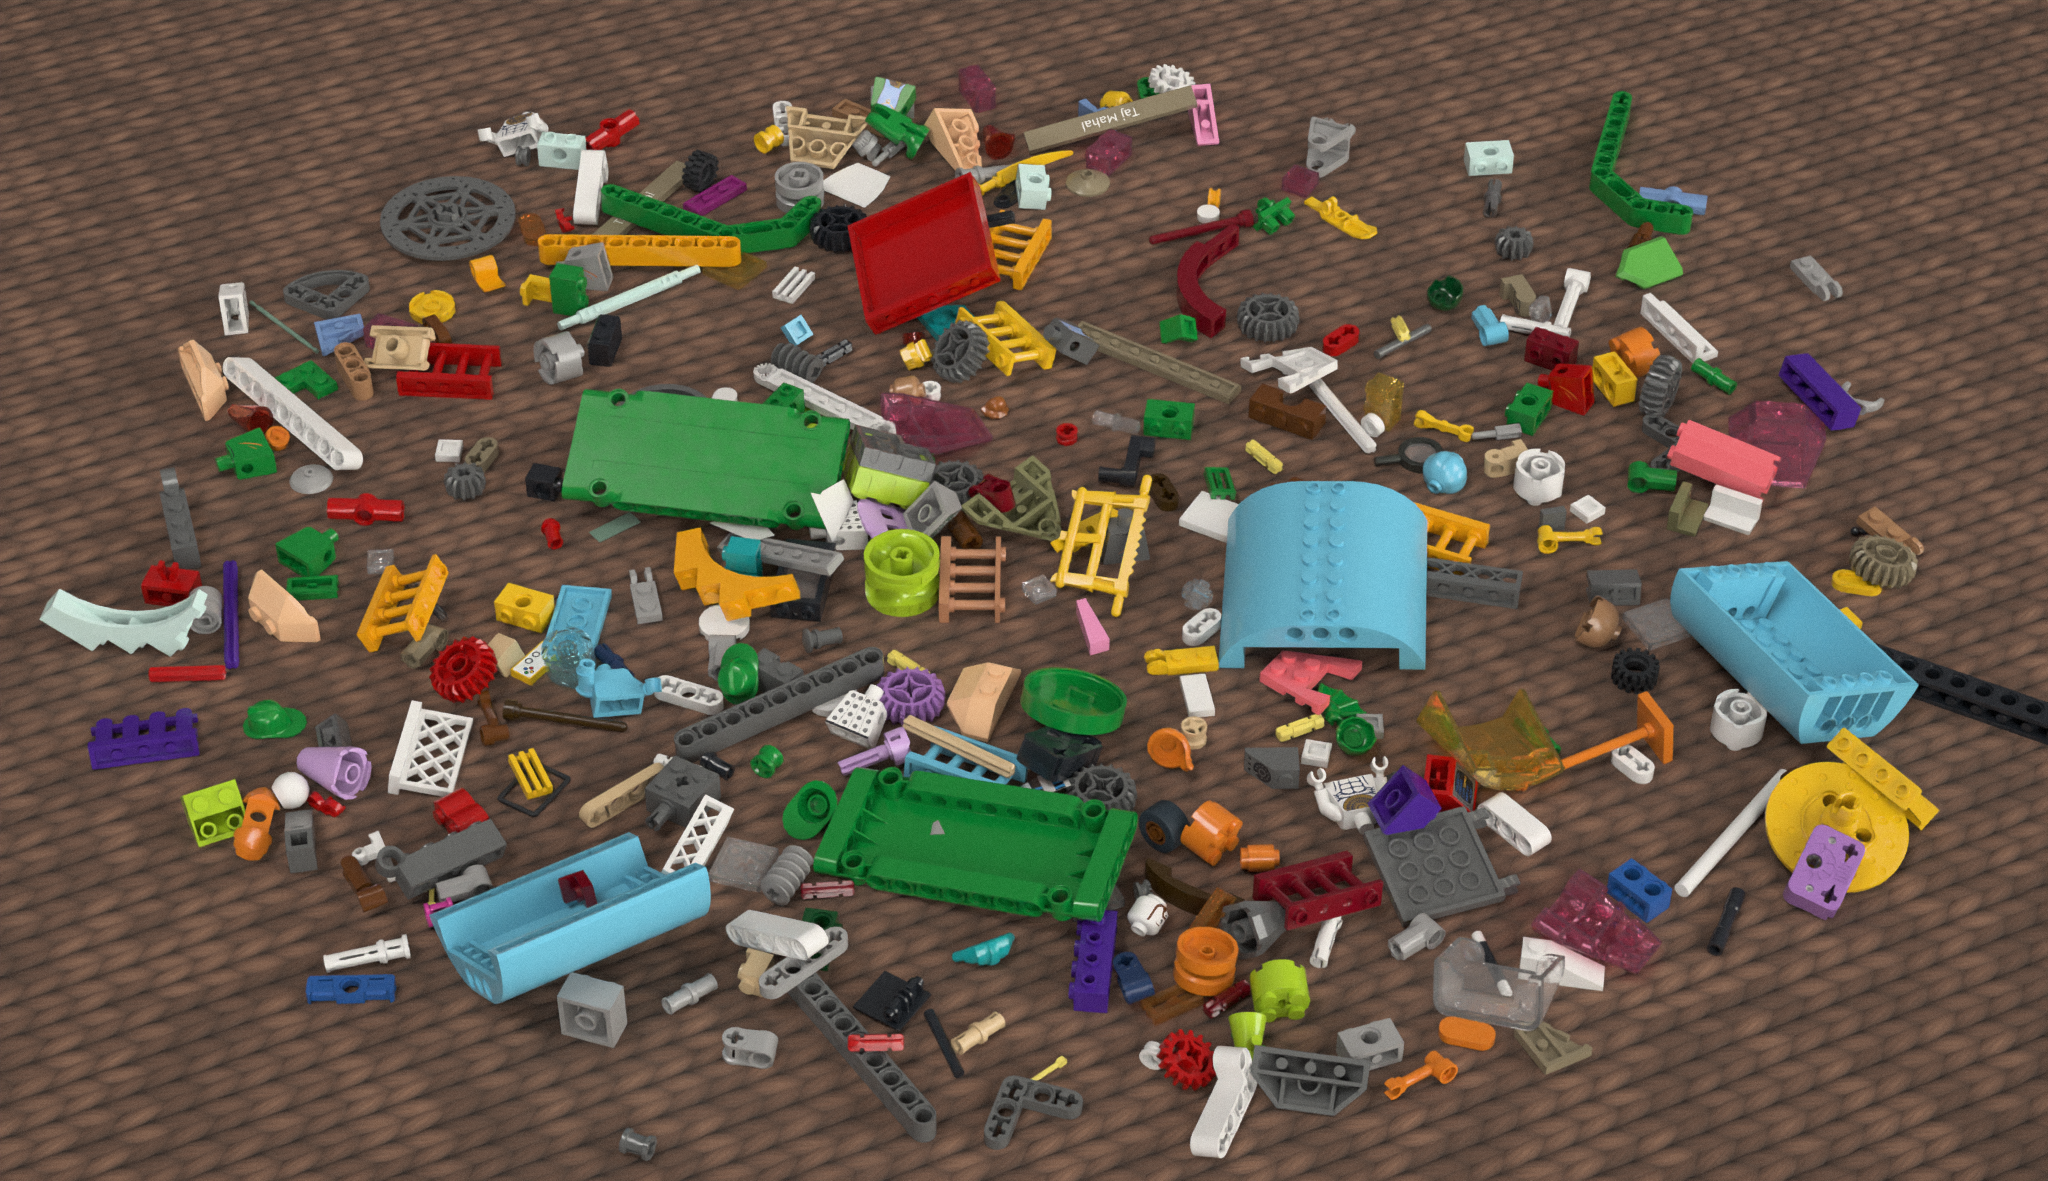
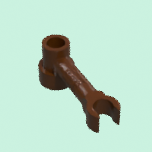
[477,690,510,746]

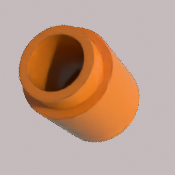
[1240,844,1280,872]

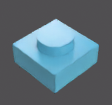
[781,315,813,346]

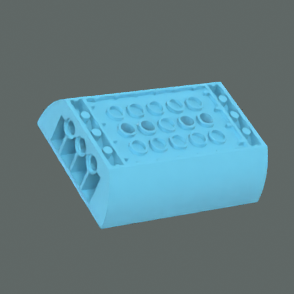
[1670,561,1919,744]

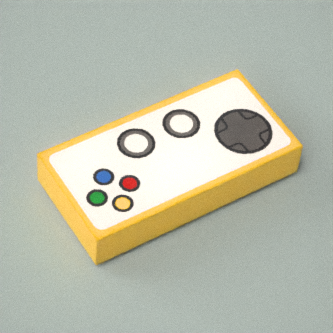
[510,641,562,686]

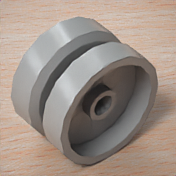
[775,162,824,213]

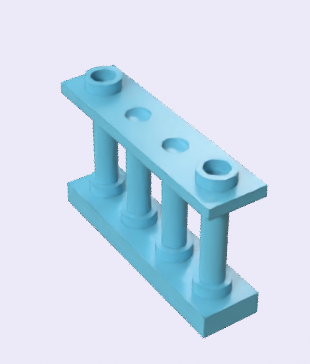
[904,725,1028,785]

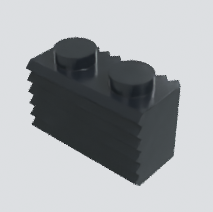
[587,314,622,367]

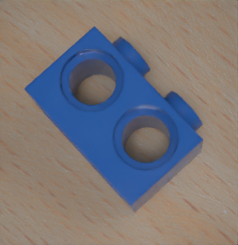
[1606,858,1672,923]

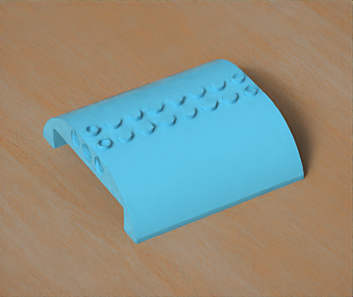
[1219,481,1427,670]
[429,832,711,1004]

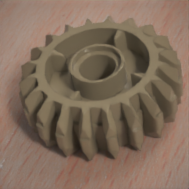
[1848,534,1918,589]

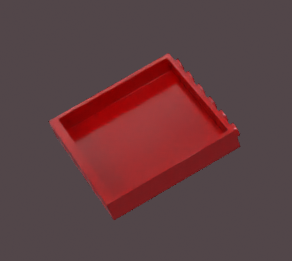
[848,172,1001,335]

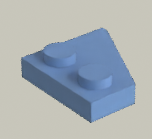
[314,314,365,356]

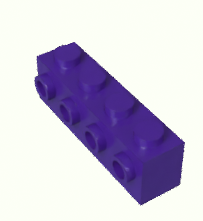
[1778,353,1861,431]
[1069,910,1117,1013]

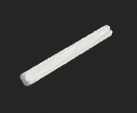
[1309,378,1377,454]

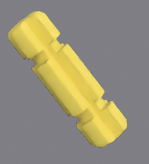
[1390,315,1411,342]
[1245,440,1283,474]
[887,650,930,673]
[1276,714,1325,742]

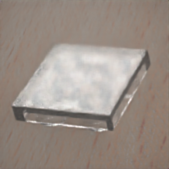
[1622,598,1692,650]
[708,836,779,893]

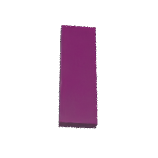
[683,175,747,216]

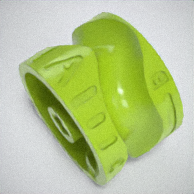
[864,529,940,617]

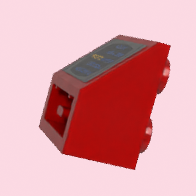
[1424,754,1478,813]

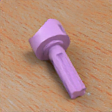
[838,727,911,776]

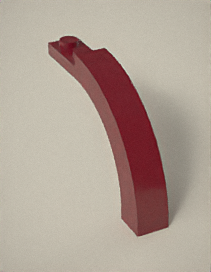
[1176,223,1240,338]

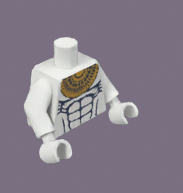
[478,112,548,157]
[1307,756,1388,835]

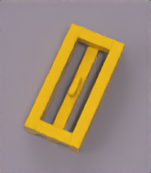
[508,748,553,800]

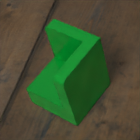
[1159,314,1198,344]

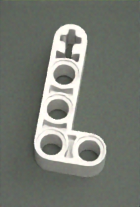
[573,150,608,225]
[1190,1046,1257,1158]

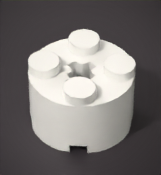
[1513,448,1565,506]
[1710,689,1767,751]

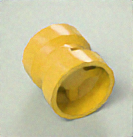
[753,125,784,154]

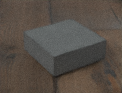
[1538,506,1567,532]

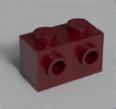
[1524,326,1579,370]

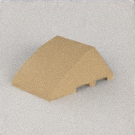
[786,106,867,169]

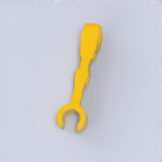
[1414,410,1474,442]

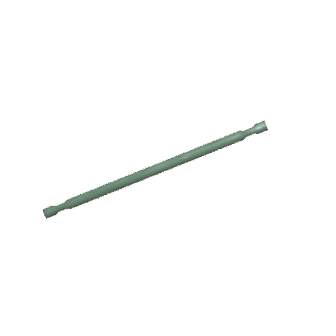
[249,300,319,354]

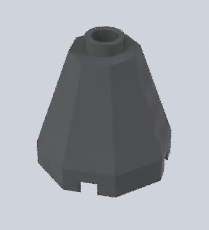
[1219,901,1286,960]

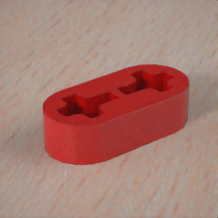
[1322,324,1359,356]

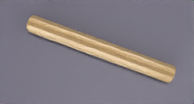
[903,715,1016,778]

